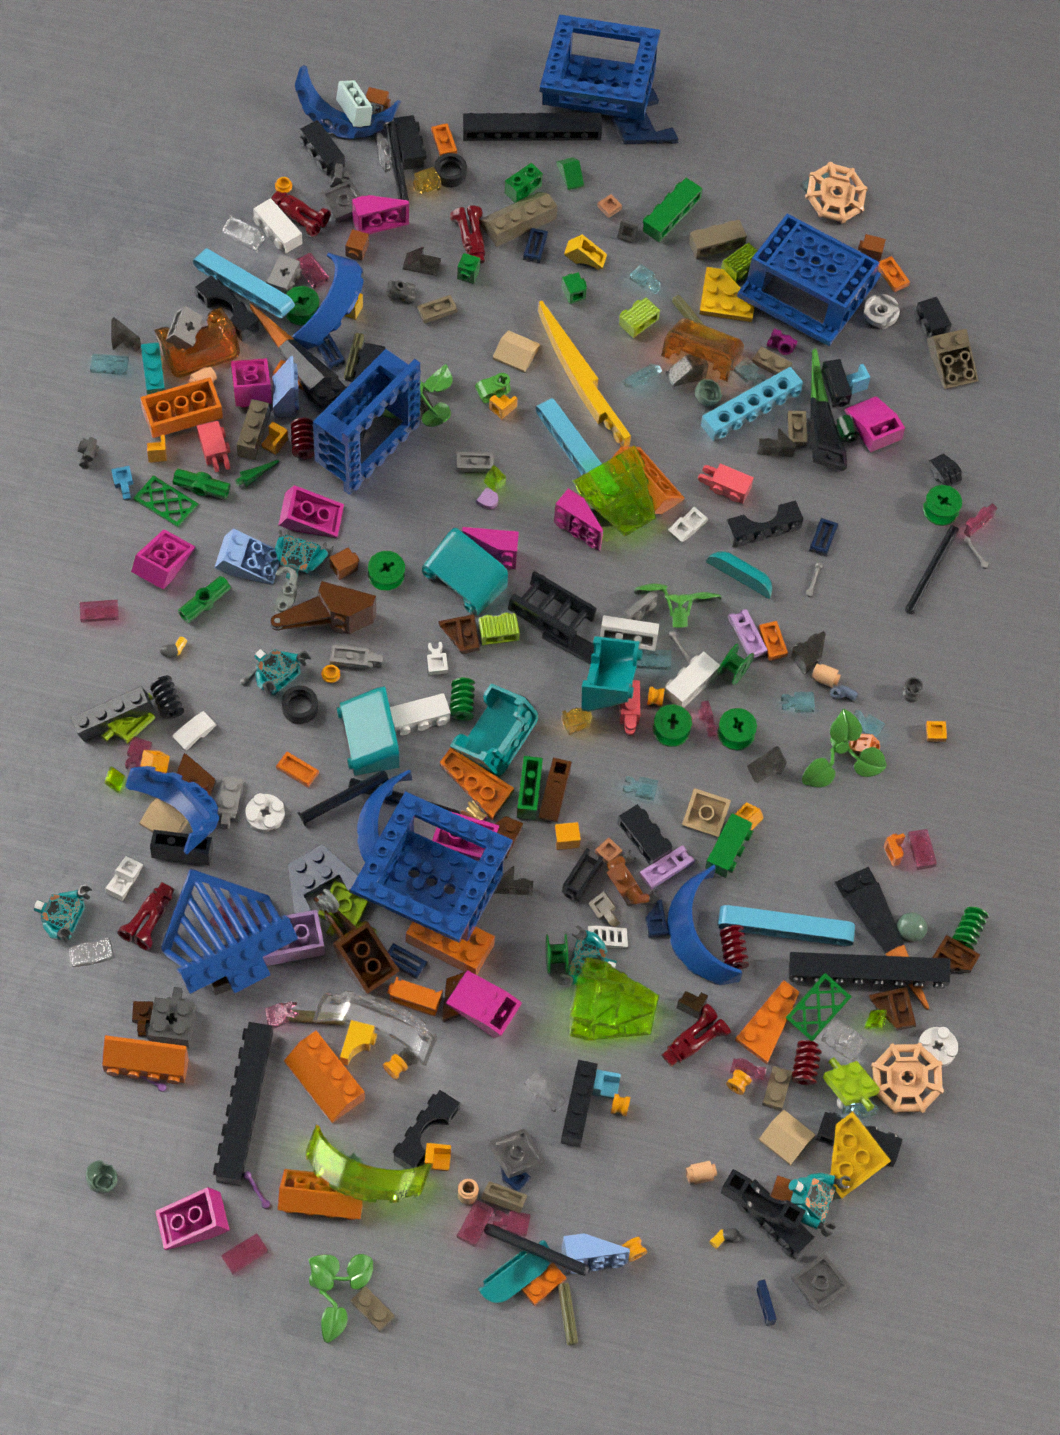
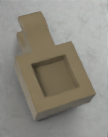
[589,892,621,927]

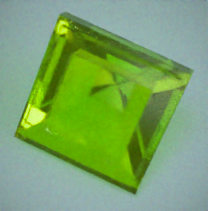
[104,766,125,793]
[864,1009,887,1029]

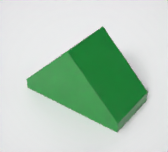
[556,157,584,190]

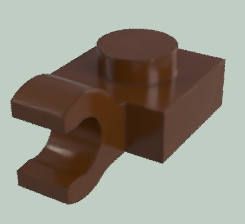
[132,1001,154,1036]

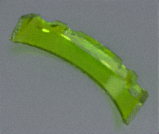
[305,1124,432,1203]

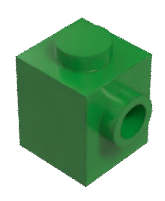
[457,253,480,284]
[561,272,587,304]

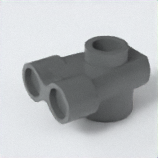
[386,280,416,303]
[77,437,99,469]

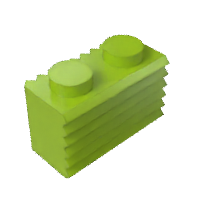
[721,242,758,283]
[619,297,660,338]
[478,612,520,645]

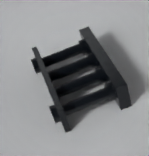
[507,571,597,647]

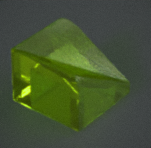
[484,465,506,493]

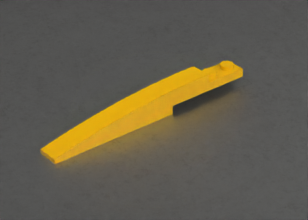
[538,300,631,446]

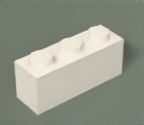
[253,198,302,254]
[600,615,659,651]
[664,651,720,708]
[390,693,451,736]

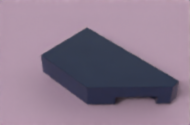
[645,899,668,938]
[500,1165,531,1192]

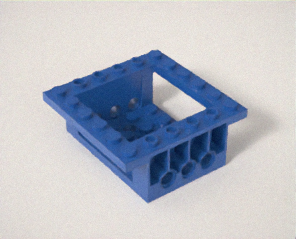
[539,15,661,120]
[737,213,881,346]
[313,349,421,495]
[350,791,513,943]

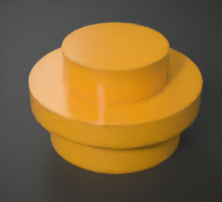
[275,177,292,193]
[321,665,340,683]

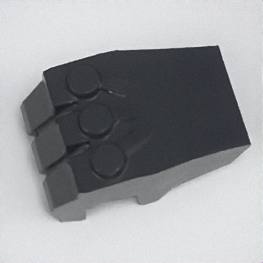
[929,453,962,487]

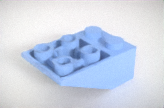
[272,356,299,418]
[214,528,280,585]
[562,1233,630,1274]

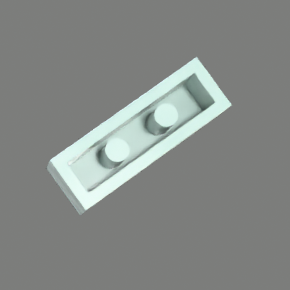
[336,80,373,127]

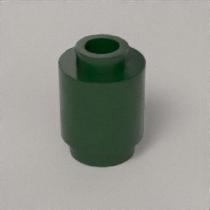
[836,415,860,443]

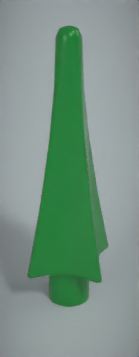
[235,460,280,488]

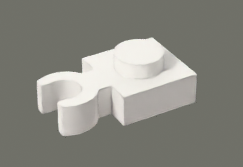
[427,642,448,675]

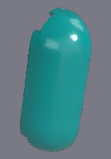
[706,551,772,599]
[478,1240,550,1303]

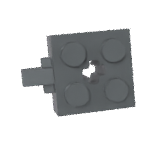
[148,987,196,1049]

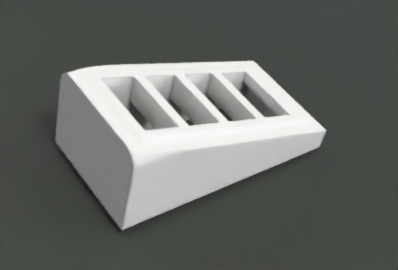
[587,926,628,949]

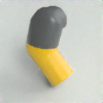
[160,636,187,657]
[709,1228,741,1249]

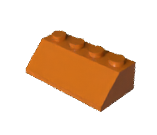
[608,446,685,514]
[284,1030,365,1123]
[102,1035,189,1084]
[278,1169,366,1220]

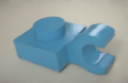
[111,466,133,500]

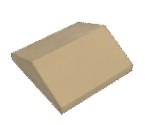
[493,330,541,373]
[682,788,731,837]
[139,798,188,833]
[759,1110,816,1166]

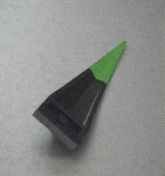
[810,348,847,471]

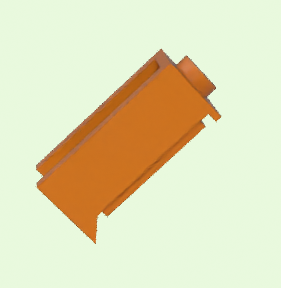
[387,977,443,1017]

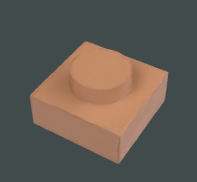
[597,194,622,218]
[595,838,623,864]

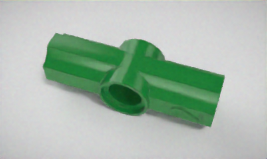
[172,468,231,499]
[178,576,231,623]

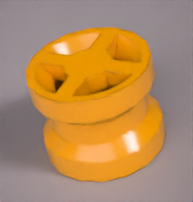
[647,686,665,707]
[383,1054,408,1080]
[726,1069,752,1095]
[611,1093,631,1117]
[622,1237,647,1262]

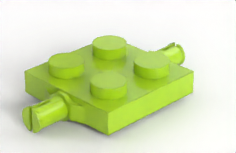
[101,692,155,744]
[318,881,369,936]
[823,1057,880,1112]

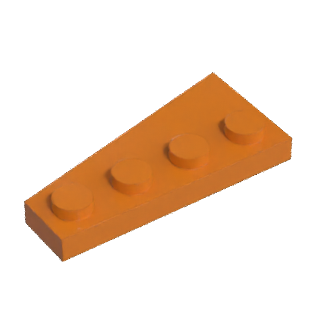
[440,748,514,820]
[735,980,800,1065]

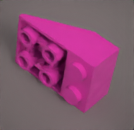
[844,396,905,452]
[554,488,603,551]
[445,970,522,1038]

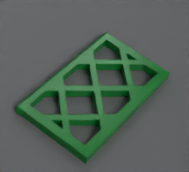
[133,475,198,528]
[785,973,852,1041]

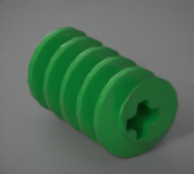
[450,677,475,721]
[952,907,989,950]

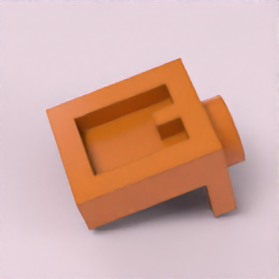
[849,734,880,754]
[883,833,905,867]

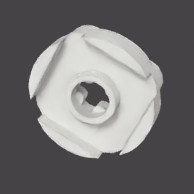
[863,294,900,330]
[245,793,285,833]
[918,1027,958,1067]

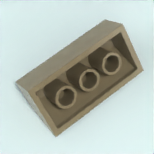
[479,192,558,247]

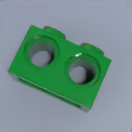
[504,163,543,203]

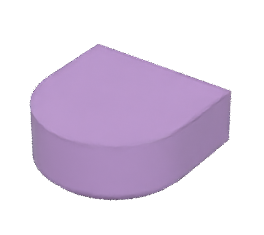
[476,487,498,509]

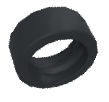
[434,153,467,188]
[281,685,318,724]

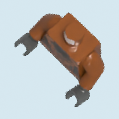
[606,850,662,906]

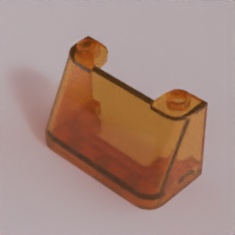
[154,307,240,378]
[661,318,744,382]

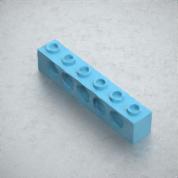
[701,367,803,441]

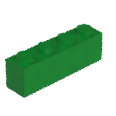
[642,177,703,242]

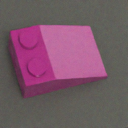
[352,195,409,234]
[231,358,272,407]
[278,485,344,538]
[462,527,519,570]
[131,529,196,589]
[432,812,499,861]
[155,1187,230,1250]

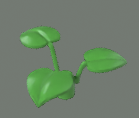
[382,364,453,427]
[634,583,722,627]
[802,709,887,787]
[308,1254,373,1343]

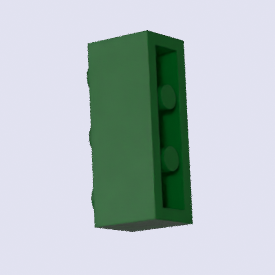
[516,756,543,820]
[705,813,754,878]

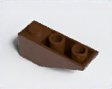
[539,757,572,822]

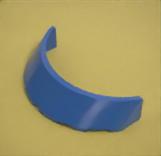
[295,65,401,139]
[292,253,364,350]
[126,766,219,854]
[357,770,414,878]
[667,865,742,985]

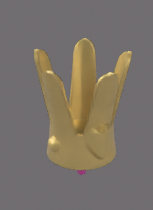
[460,800,488,821]

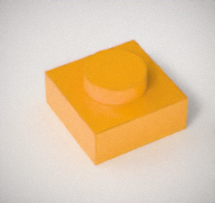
[926,721,947,742]

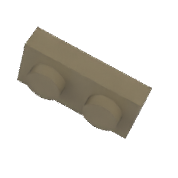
[417,295,457,324]
[752,346,792,375]
[787,411,807,446]
[762,1066,793,1111]
[482,1181,528,1213]
[350,1286,395,1332]

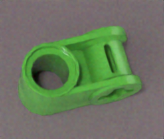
[475,373,511,403]

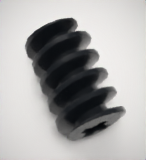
[150,675,184,719]

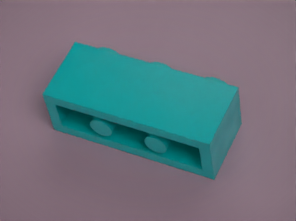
[141,342,165,395]

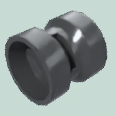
[902,677,924,702]

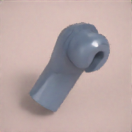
[830,685,859,701]

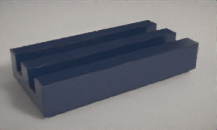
[523,228,548,263]
[316,333,345,370]
[809,518,839,557]
[388,943,427,980]
[755,1279,777,1326]

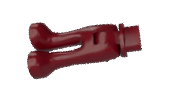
[271,191,331,237]
[450,205,485,264]
[117,882,175,951]
[662,1004,731,1067]

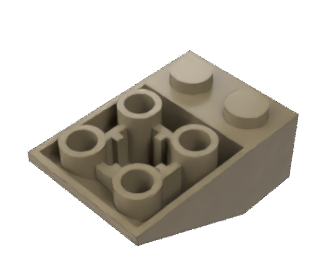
[927,329,979,389]

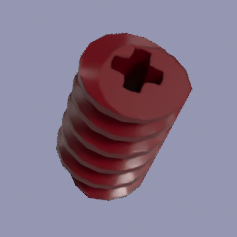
[291,417,315,460]
[719,925,749,969]
[791,1040,822,1085]

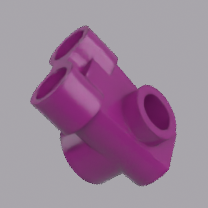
[766,328,797,355]

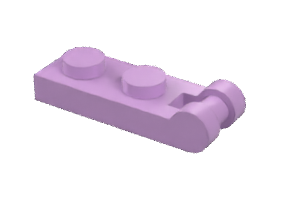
[728,609,767,658]
[639,846,695,890]

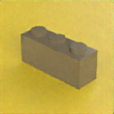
[689,219,747,259]
[237,399,270,460]

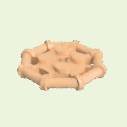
[805,162,868,224]
[871,1042,944,1114]

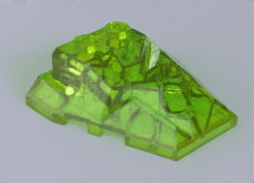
[573,445,656,537]
[569,957,659,1041]

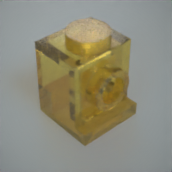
[413,166,441,194]
[561,707,592,736]

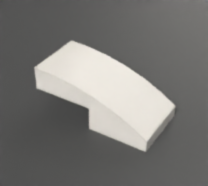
[668,507,708,543]
[173,711,217,750]
[105,856,143,901]

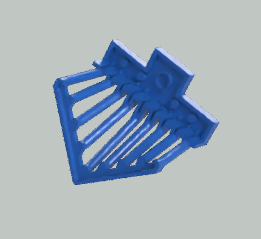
[161,869,298,994]

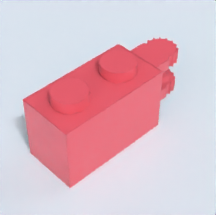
[197,421,231,473]
[698,463,754,504]
[619,680,640,736]

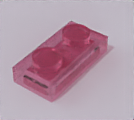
[296,252,329,289]
[964,503,997,537]
[79,599,119,622]
[907,829,937,870]
[457,1200,495,1247]
[221,1233,268,1275]

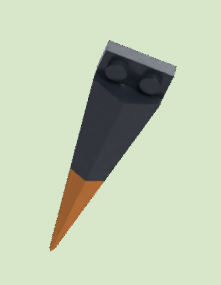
[250,303,347,409]
[833,866,929,1010]

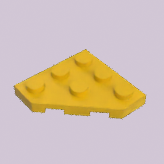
[699,267,754,322]
[830,1111,891,1198]

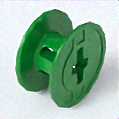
[285,286,320,326]
[923,485,962,526]
[368,551,405,591]
[717,643,754,685]
[653,704,692,747]
[717,708,757,751]
[545,934,568,974]

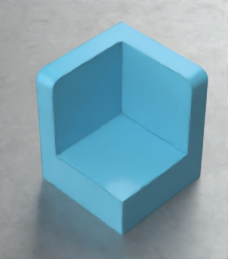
[846,364,870,394]
[592,1069,621,1099]

